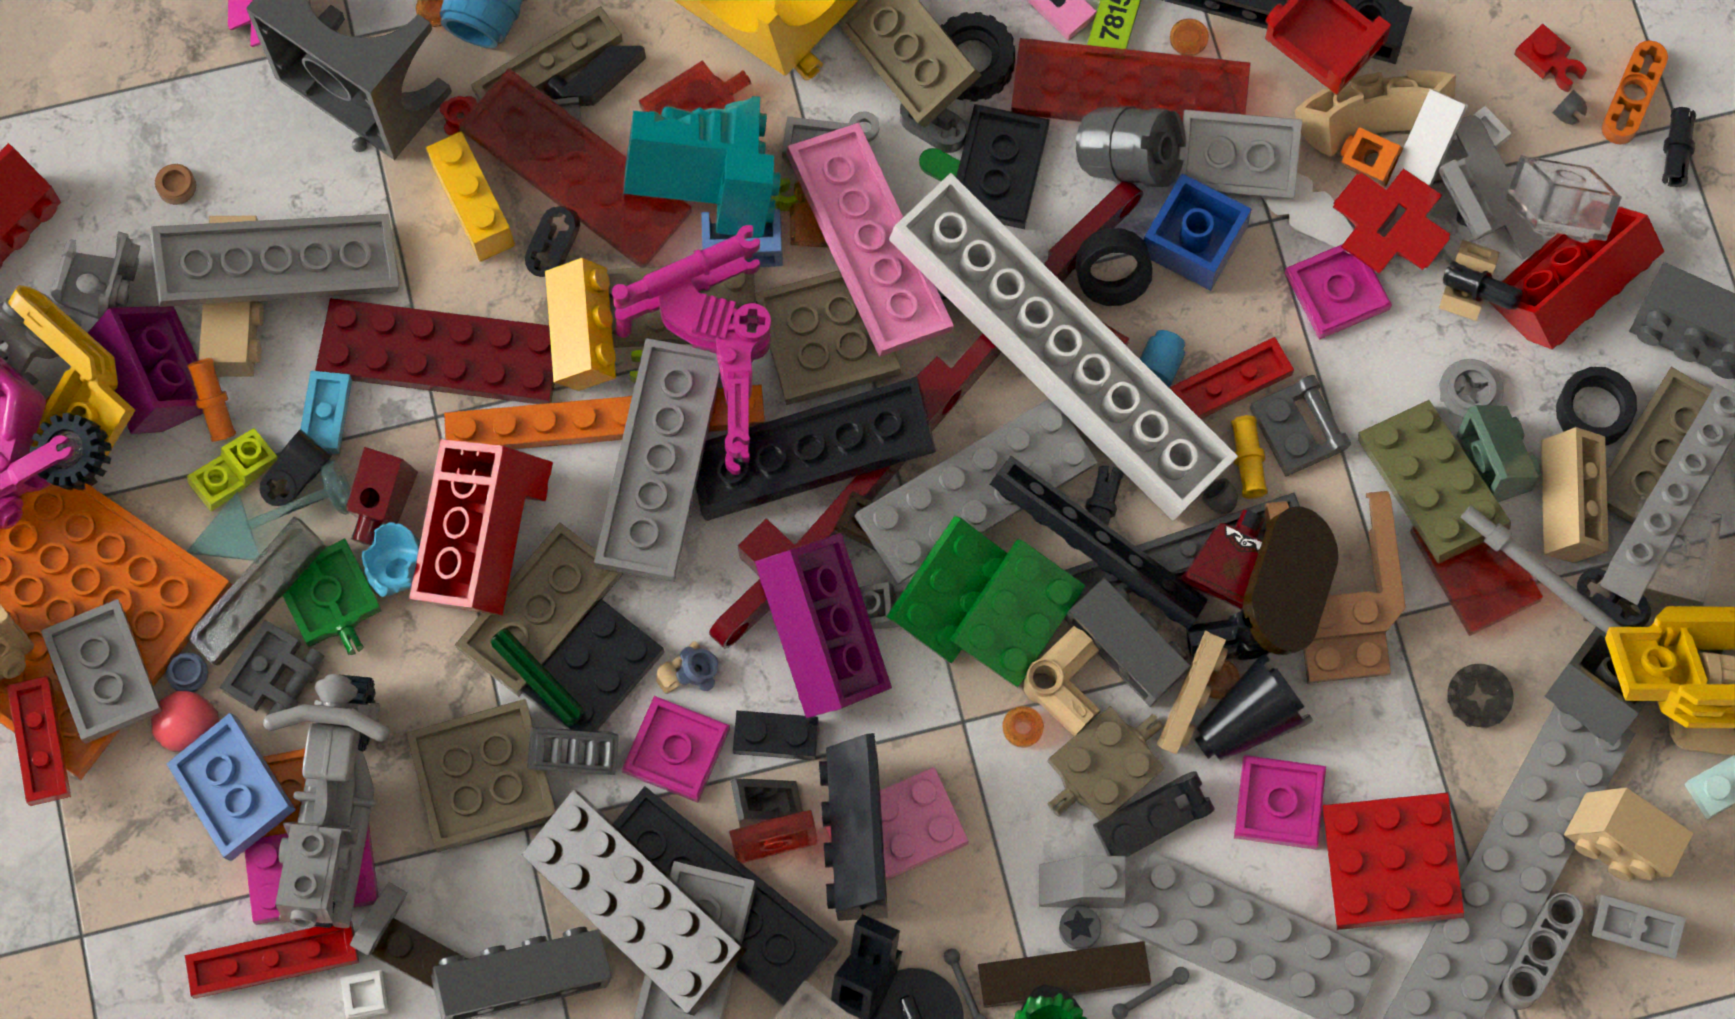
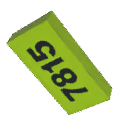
[1086,0,1141,60]

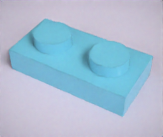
[300,371,352,454]

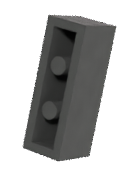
[1065,578,1190,707]

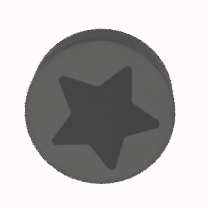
[1059,906,1101,950]

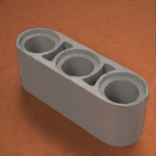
[1499,892,1584,1010]

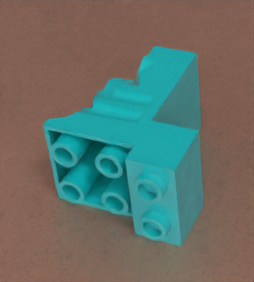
[623,96,781,238]

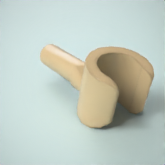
[656,641,701,694]

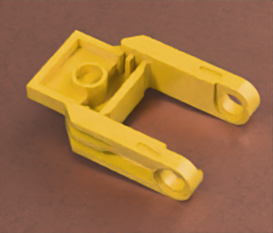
[8,285,135,465]
[1605,606,1735,728]

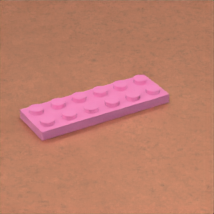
[786,123,954,357]

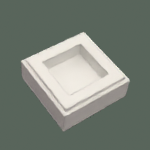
[340,970,390,1019]

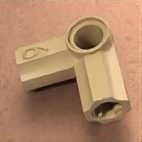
[1023,626,1101,736]

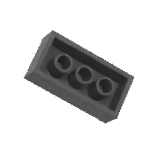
[1629,262,1735,379]

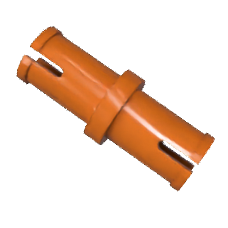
[187,358,236,442]

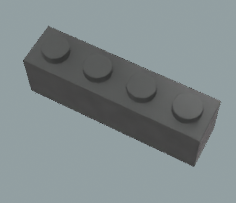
[431,927,612,1019]

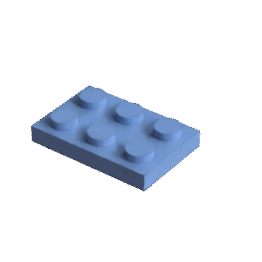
[166,713,296,861]

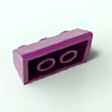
[88,306,204,434]

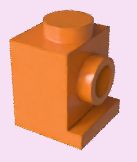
[1341,127,1403,187]

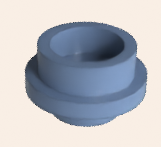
[166,653,208,692]

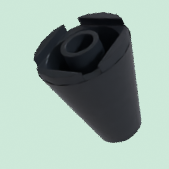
[1194,653,1313,761]

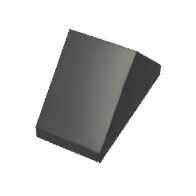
[731,778,804,834]

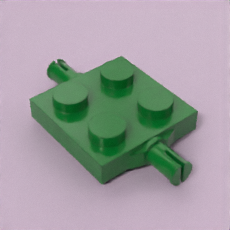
[272,530,382,655]

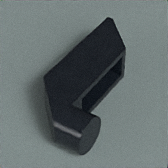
[544,46,646,106]

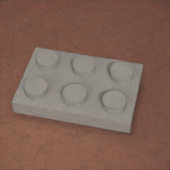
[1178,110,1302,198]
[41,599,162,744]

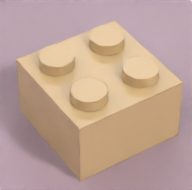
[1564,788,1694,882]

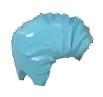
[361,522,421,597]

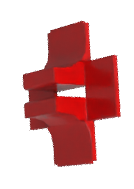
[1333,168,1451,274]

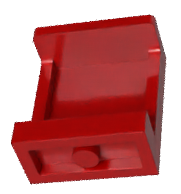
[1265,0,1391,95]

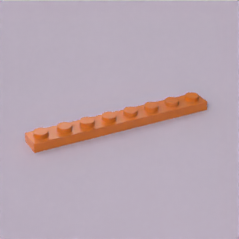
[444,384,765,449]

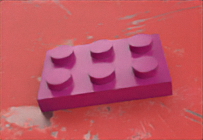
[244,825,379,925]

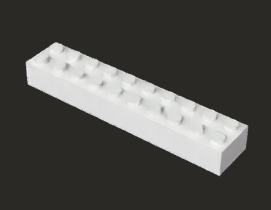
[889,173,1238,521]

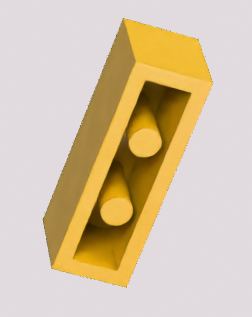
[426,131,515,262]
[545,258,616,391]

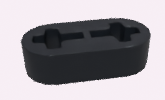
[525,206,580,277]
[1577,568,1651,627]

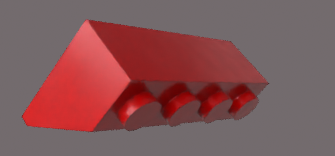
[0,143,61,269]
[1488,199,1665,350]

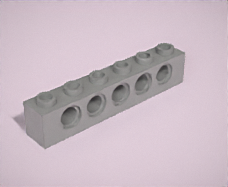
[1600,384,1735,605]

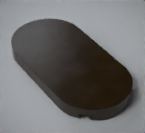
[1243,506,1338,655]

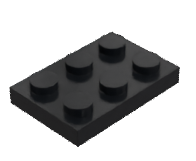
[522,599,665,744]

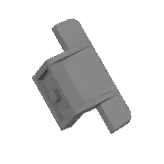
[1438,115,1544,260]

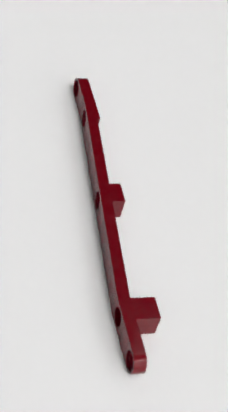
[709,181,1144,649]

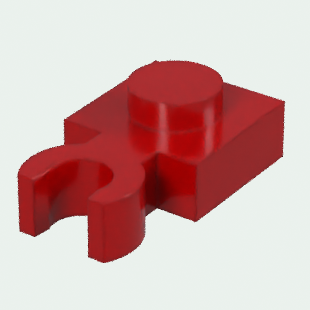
[1514,24,1587,92]

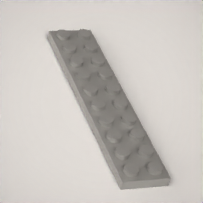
[1383,705,1636,1019]

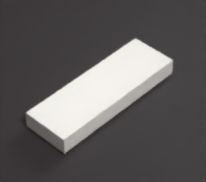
[1385,89,1468,206]

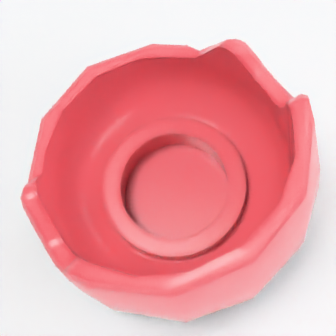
[151,691,219,752]

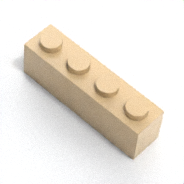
[199,216,264,377]

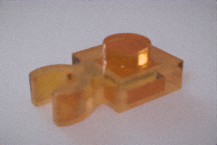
[790,180,829,248]

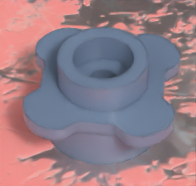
[676,647,718,691]

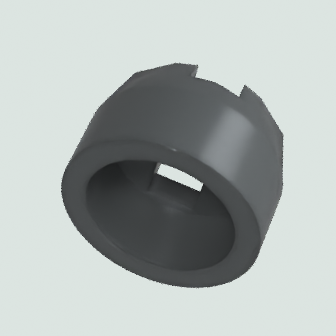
[1552,90,1587,125]
[1202,478,1238,514]

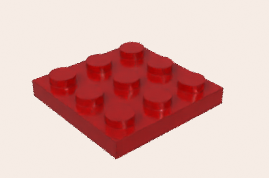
[1323,792,1464,930]

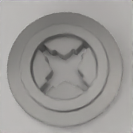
[1439,359,1504,419]

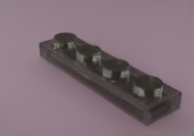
[187,517,327,666]

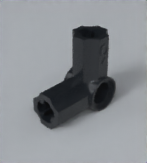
[1186,608,1271,661]

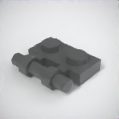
[220,620,325,716]

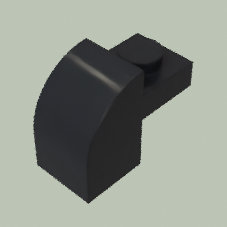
[830,914,903,1019]

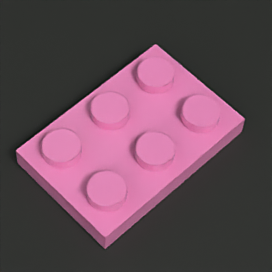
[821,767,969,880]

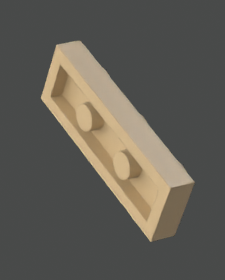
[1156,631,1228,755]

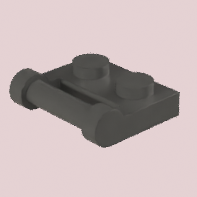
[1250,375,1351,477]

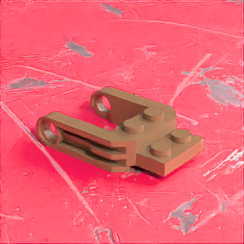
[1265,491,1406,684]

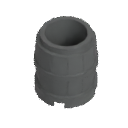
[1076,106,1186,187]

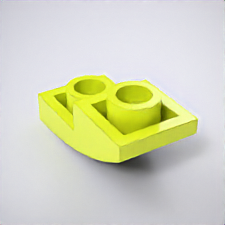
[187,428,277,512]

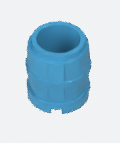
[440,0,523,48]

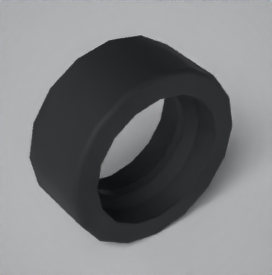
[1075,228,1153,306]
[1556,367,1637,446]

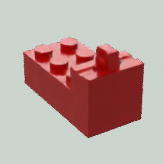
[409,439,553,616]

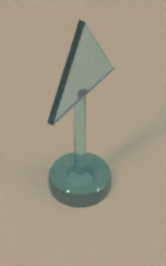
[187,459,351,562]

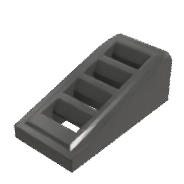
[527,727,619,775]

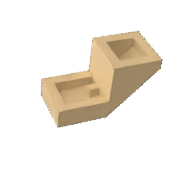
[1439,239,1500,321]

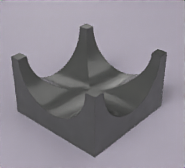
[246,0,452,160]

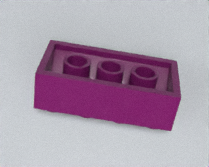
[755,533,892,718]

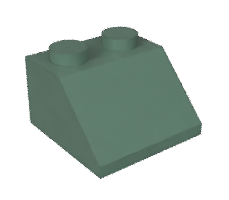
[1456,405,1540,502]

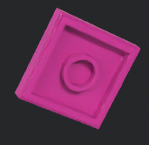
[1285,244,1392,340]
[621,696,730,803]
[1234,755,1326,850]

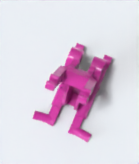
[612,225,771,475]

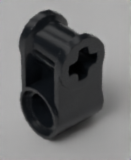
[259,429,333,506]

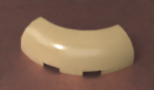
[1295,70,1456,157]

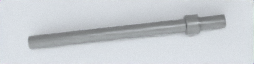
[1460,505,1622,634]

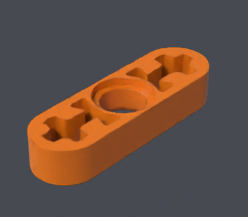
[1602,40,1668,145]

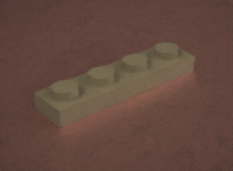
[471,6,623,120]

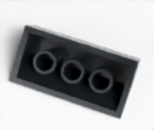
[819,733,888,921]

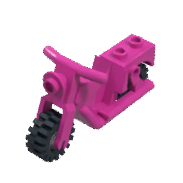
[0,357,112,529]

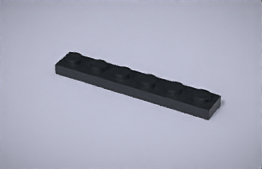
[989,456,1208,629]

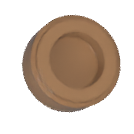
[155,164,196,205]

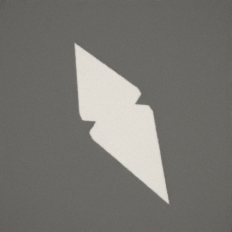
[1262,173,1354,254]

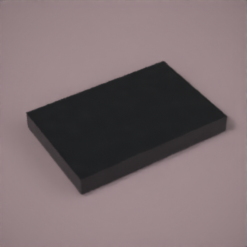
[956,104,1050,229]

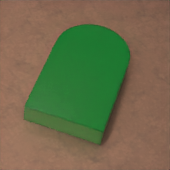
[919,148,960,182]

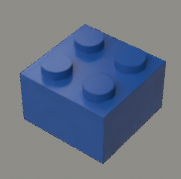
[1144,173,1252,291]

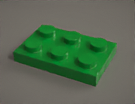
[886,516,1007,664]
[949,539,1086,687]

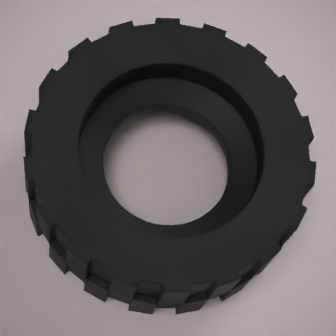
[940,12,1015,102]

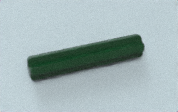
[491,628,585,726]

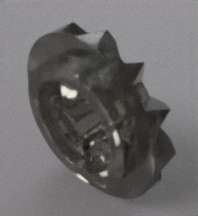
[1447,664,1514,730]

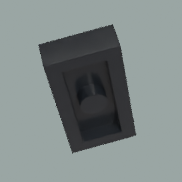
[733,710,819,760]

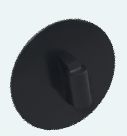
[870,968,964,1019]

